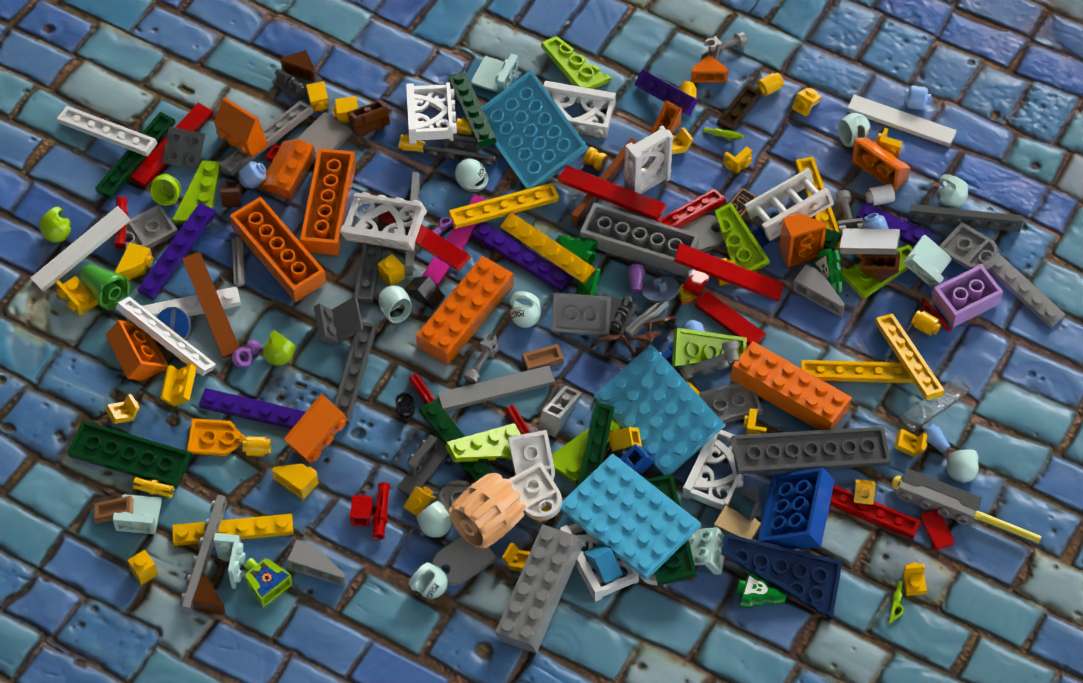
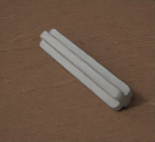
[231,237,245,287]
[625,301,669,338]

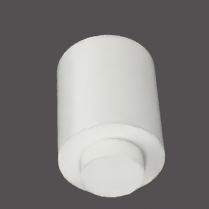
[865,184,895,206]

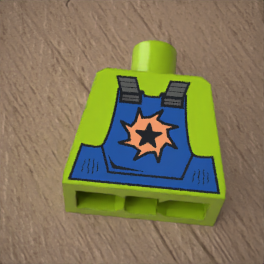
[244,558,293,608]

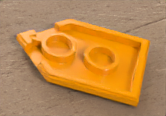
[187,419,247,456]

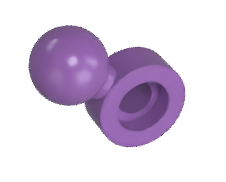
[232,340,261,368]

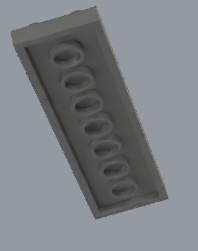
[731,426,891,475]

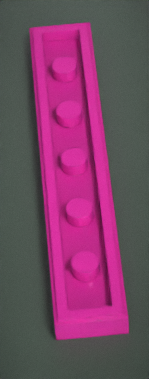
[422,195,487,287]

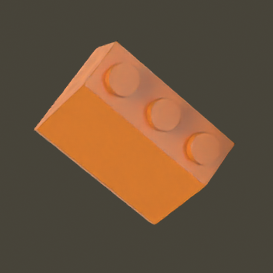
[214,97,268,157]
[852,138,911,192]
[259,139,317,201]
[779,213,827,268]
[106,320,168,380]
[284,394,348,465]

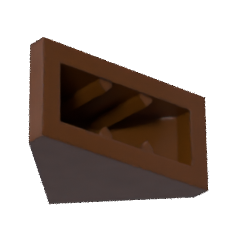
[281,50,316,82]
[220,182,242,207]
[860,254,901,282]
[193,573,226,615]

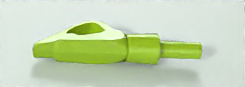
[703,128,744,141]
[888,581,904,624]

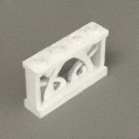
[544,81,616,138]
[406,82,457,144]
[624,125,674,194]
[340,192,427,251]
[682,430,749,510]
[560,523,639,602]

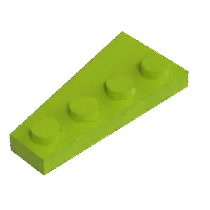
[715,202,770,272]
[841,245,913,300]

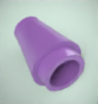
[627,264,646,294]

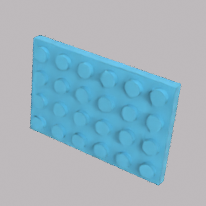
[482,70,589,189]
[593,344,726,475]
[560,454,701,580]

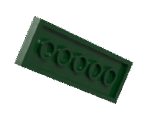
[67,421,192,489]
[646,474,697,586]

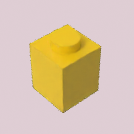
[306,81,329,112]
[332,96,358,124]
[378,254,405,286]
[609,427,642,452]
[128,550,158,585]

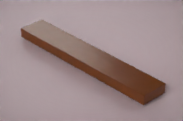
[572,138,637,228]
[182,252,240,359]

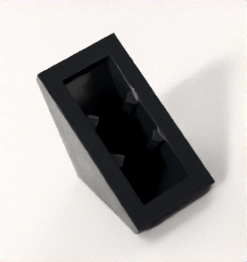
[404,276,445,310]
[729,486,759,521]

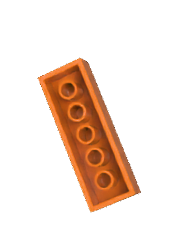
[300,148,356,256]
[230,196,326,303]
[416,256,514,365]
[730,341,852,430]

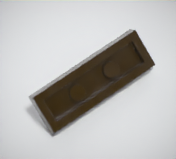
[717,85,762,131]

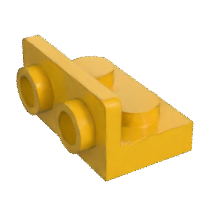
[56,276,98,316]
[160,364,197,407]

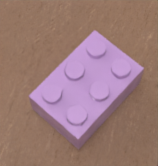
[932,264,1003,328]

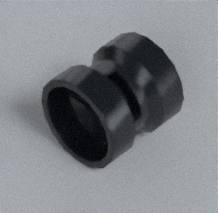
[395,392,415,419]

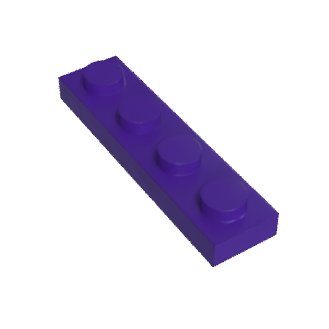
[634,69,698,116]
[856,202,932,247]

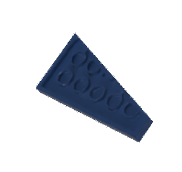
[720,533,843,620]

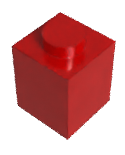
[350,494,373,527]

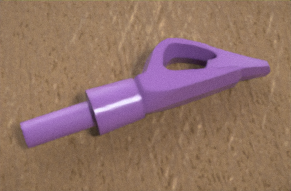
[432,218,453,235]

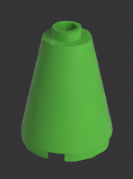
[80,264,130,310]

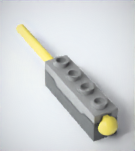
[892,468,1042,544]

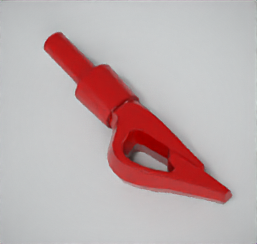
[922,298,952,332]

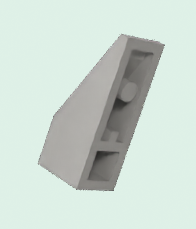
[793,265,845,317]
[537,386,582,437]
[288,540,347,587]

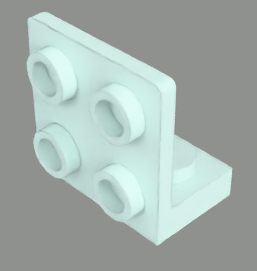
[471,53,518,94]
[903,235,952,287]
[113,494,162,534]
[689,527,725,575]
[214,533,246,589]

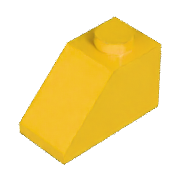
[115,243,154,281]
[272,463,319,500]

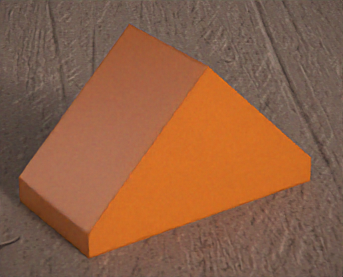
[691,54,728,83]
[651,101,682,135]

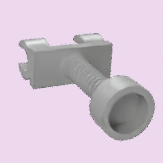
[701,32,748,60]
[836,190,863,236]
[463,332,499,384]

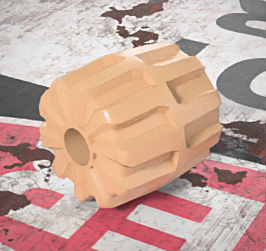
[449,473,526,549]

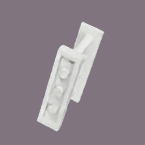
[745,168,834,241]

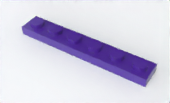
[137,202,216,301]
[471,222,573,292]
[199,388,306,429]

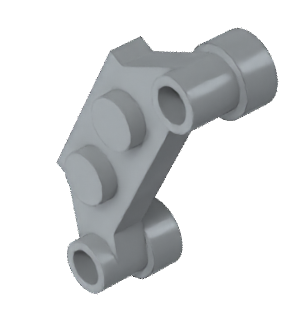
[677,340,739,381]

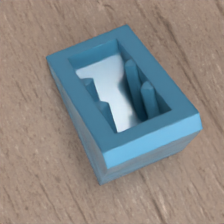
[584,543,622,585]

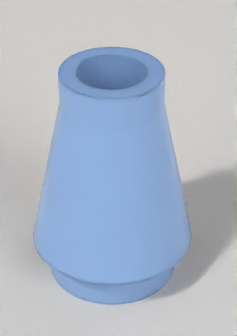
[923,424,950,453]

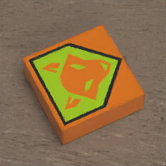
[677,284,700,305]

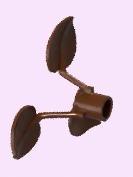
[590,316,676,358]

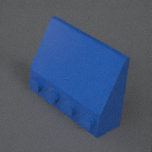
[758,467,835,550]

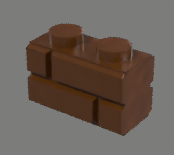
[347,100,390,137]

